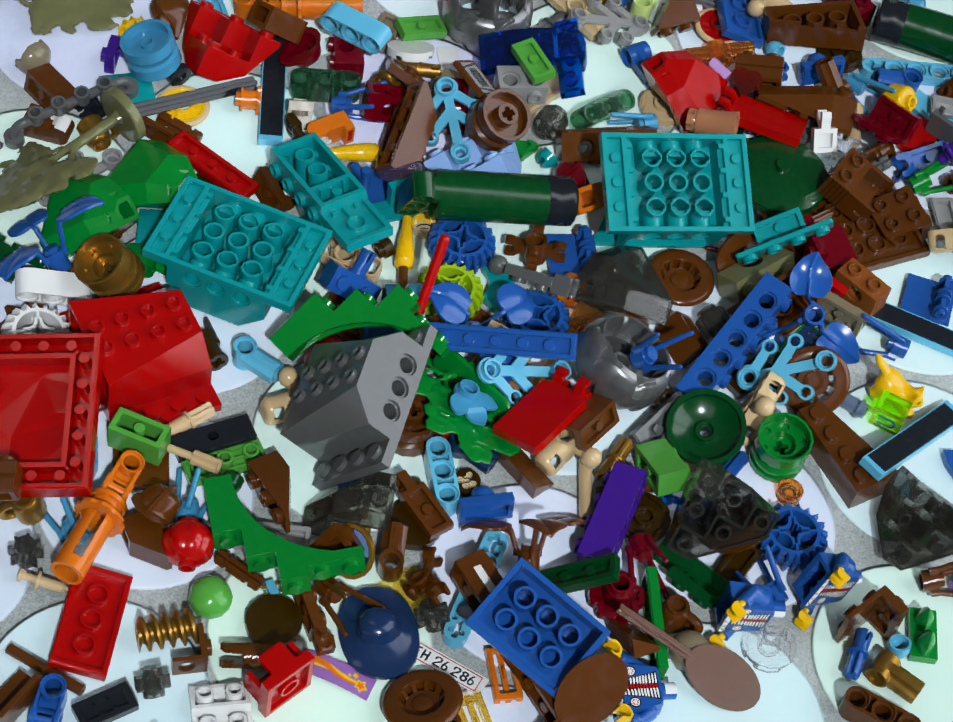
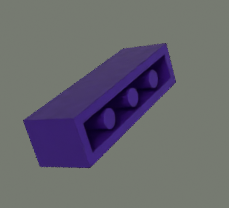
[574,461,647,561]

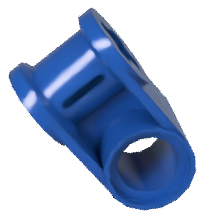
[27,673,68,722]

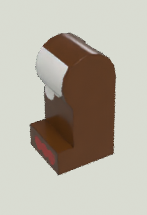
[23,103,75,145]

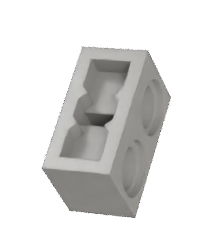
[493,66,548,104]

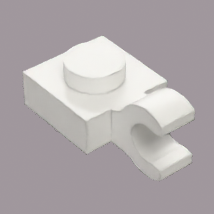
[810,109,838,153]

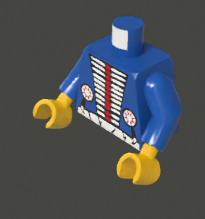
[792,552,862,632]
[708,581,786,648]
[603,639,677,722]

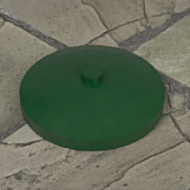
[747,136,828,216]

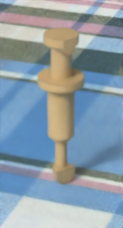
[16,567,69,593]

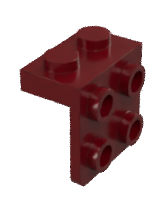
[852,95,922,145]
[800,214,858,270]

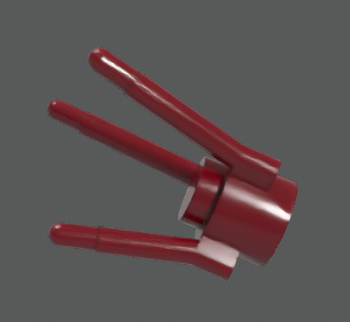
[624,533,670,599]

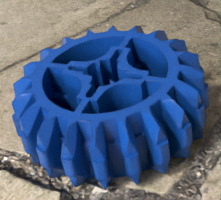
[427,220,496,274]
[501,288,571,333]
[757,501,828,573]

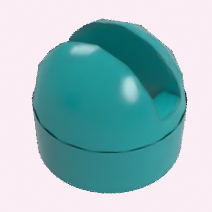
[537,147,558,169]

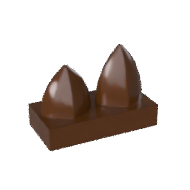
[253,166,296,212]

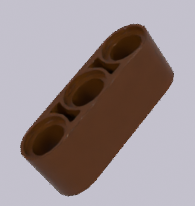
[838,686,921,722]

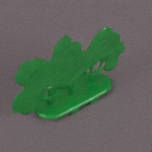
[416,352,521,464]

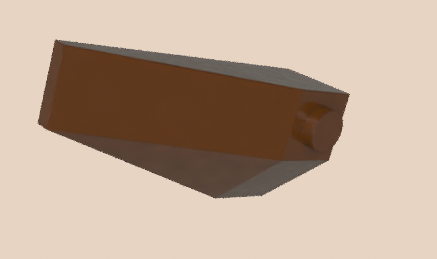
[755,86,857,136]

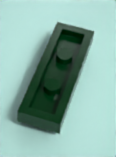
[540,552,620,594]

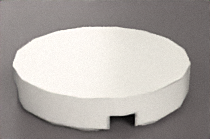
[386,39,435,63]

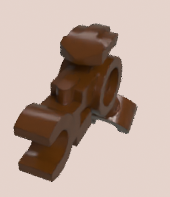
[402,546,451,605]

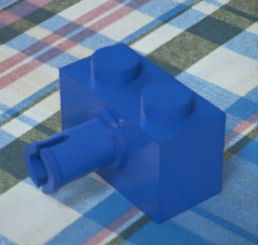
[318,247,383,300]

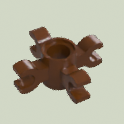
[504,225,567,271]

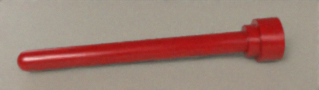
[414,234,450,316]

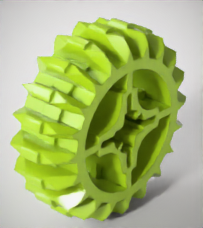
[417,261,484,323]

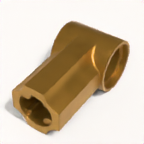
[865,650,926,704]

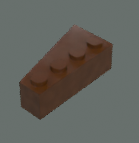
[761,0,867,51]
[796,401,901,509]

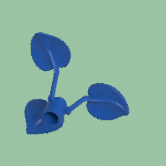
[0,195,105,282]
[739,251,860,364]
[429,282,534,391]

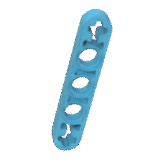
[859,58,953,87]
[442,531,508,649]

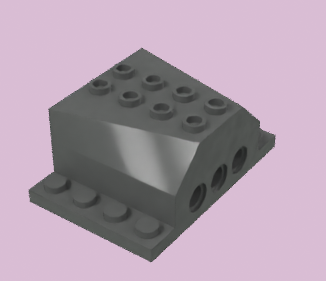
[280,324,438,491]

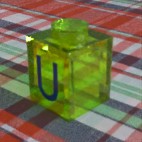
[868,390,913,435]

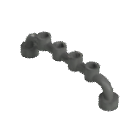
[3,75,139,150]

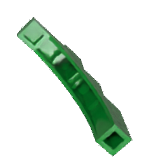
[269,284,451,362]
[203,474,366,596]

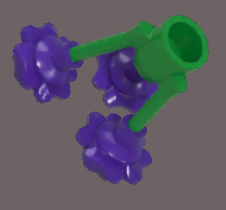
[908,141,953,197]

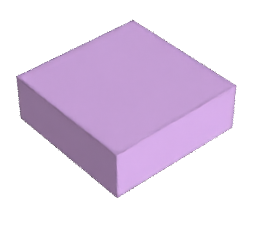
[709,57,734,80]

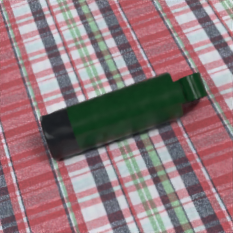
[869,0,953,64]
[397,169,579,227]

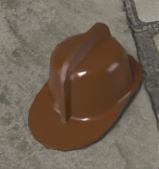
[131,482,182,525]

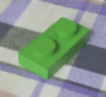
[394,15,448,41]
[511,37,556,85]

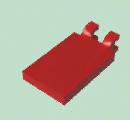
[716,85,809,148]
[492,366,592,456]

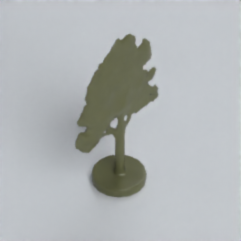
[19,0,134,35]
[0,86,146,213]

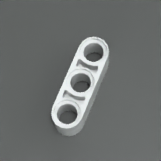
[15,267,92,306]

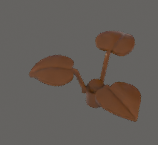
[461,515,586,571]

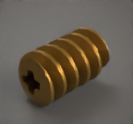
[135,608,198,653]

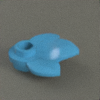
[449,379,498,426]

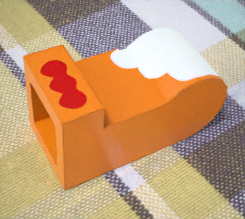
[306,110,355,145]

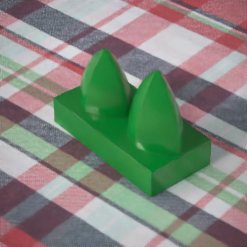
[906,606,938,665]

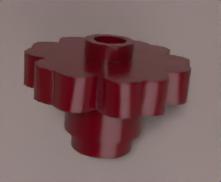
[587,570,645,623]

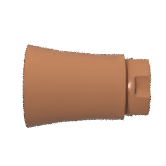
[685,107,740,134]

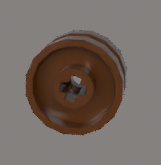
[466,88,531,151]
[395,394,438,457]

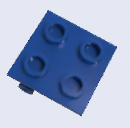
[545,225,600,276]
[900,273,953,327]

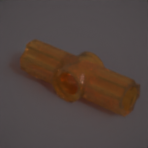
[683,39,755,68]

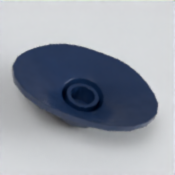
[338,586,420,680]

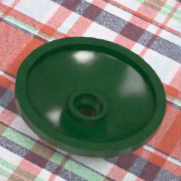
[666,389,747,467]

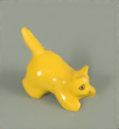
[869,353,925,419]

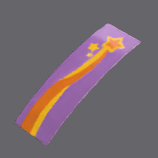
[302,648,377,701]

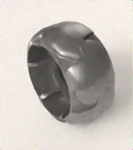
[442,0,533,54]
[573,313,672,412]

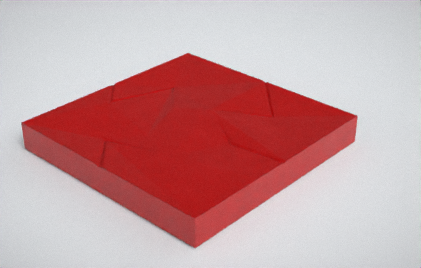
[0,333,105,498]

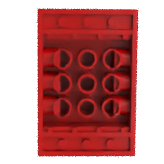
[59,282,222,424]

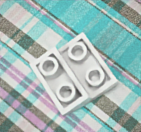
[188,681,253,722]

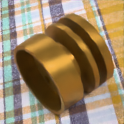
[73,233,145,298]

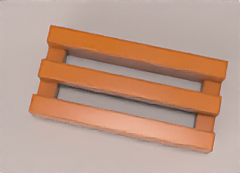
[484,647,523,704]

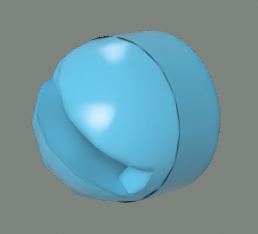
[765,40,786,57]
[888,634,912,659]

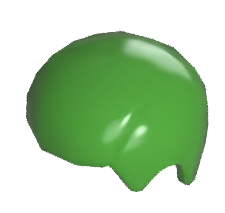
[187,575,233,619]

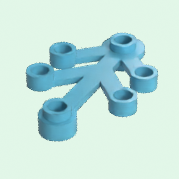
[427,76,479,164]
[736,333,838,406]
[476,355,571,407]

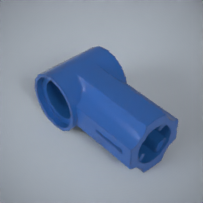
[620,41,652,87]
[872,67,923,92]

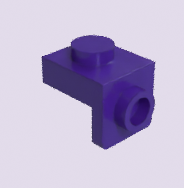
[100,34,125,74]

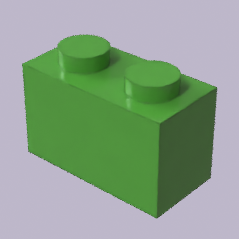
[108,407,171,466]
[635,438,691,497]

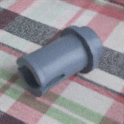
[840,393,870,419]

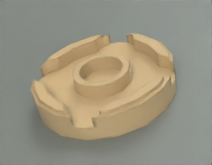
[638,88,676,127]

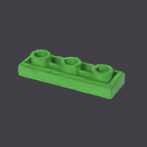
[181,439,266,487]

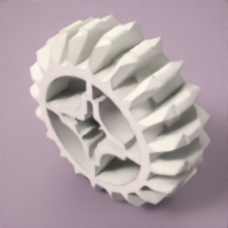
[0,302,72,334]

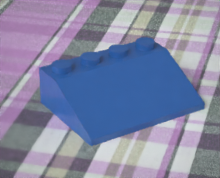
[465,557,611,699]

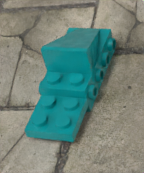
[269,132,393,253]

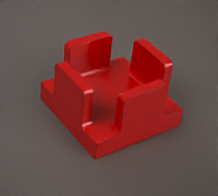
[244,641,315,718]

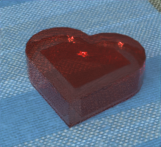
[731,67,762,95]

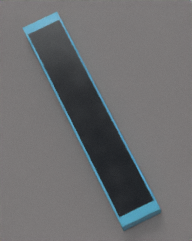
[258,35,287,146]
[872,302,953,357]
[859,400,953,481]

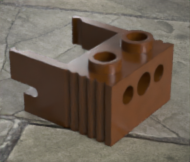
[816,147,895,222]

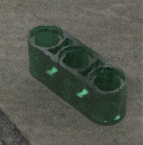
[289,67,362,103]
[570,89,635,129]

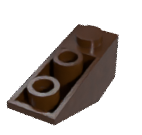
[245,450,291,534]

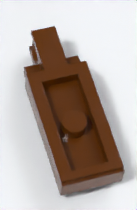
[394,470,454,541]
[292,586,336,656]

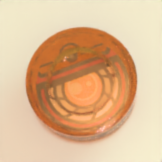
[775,478,804,506]

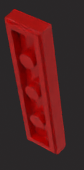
[166,130,259,198]

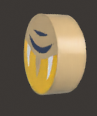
[412,213,436,239]

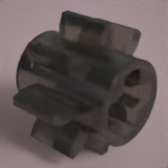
[7,533,44,569]
[414,597,451,633]
[133,664,172,699]

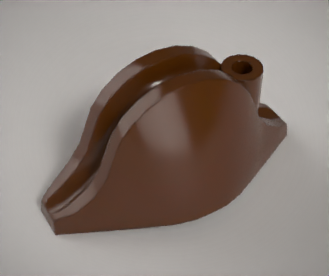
[150,0,189,40]

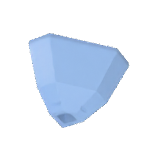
[423,135,522,174]

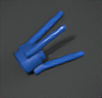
[331,80,388,123]
[859,313,911,361]
[629,330,694,373]
[734,544,789,602]

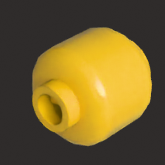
[881,83,917,111]

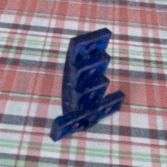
[479,18,588,99]

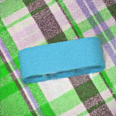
[319,1,392,54]
[423,436,460,517]

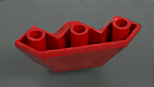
[183,0,281,81]
[641,50,728,133]

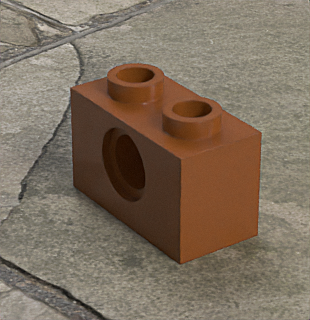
[834,258,892,317]

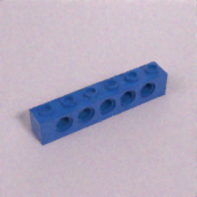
[674,272,793,395]

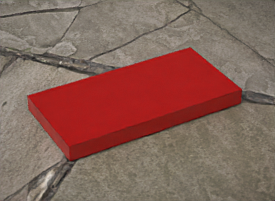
[47,565,133,682]

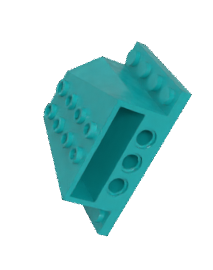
[598,132,755,248]
[142,175,333,326]

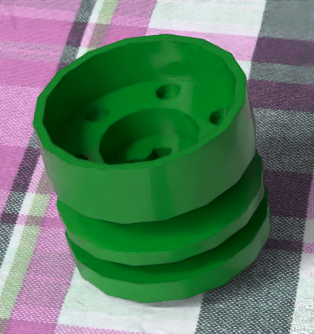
[748,412,813,483]

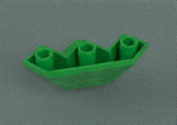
[108,139,198,209]
[39,174,141,258]

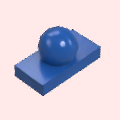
[797,53,846,86]
[457,485,515,524]

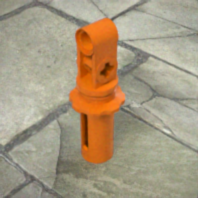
[233,0,363,21]
[50,450,145,585]

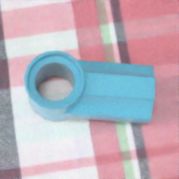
[232,336,284,384]

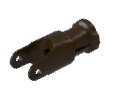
[201,316,229,371]

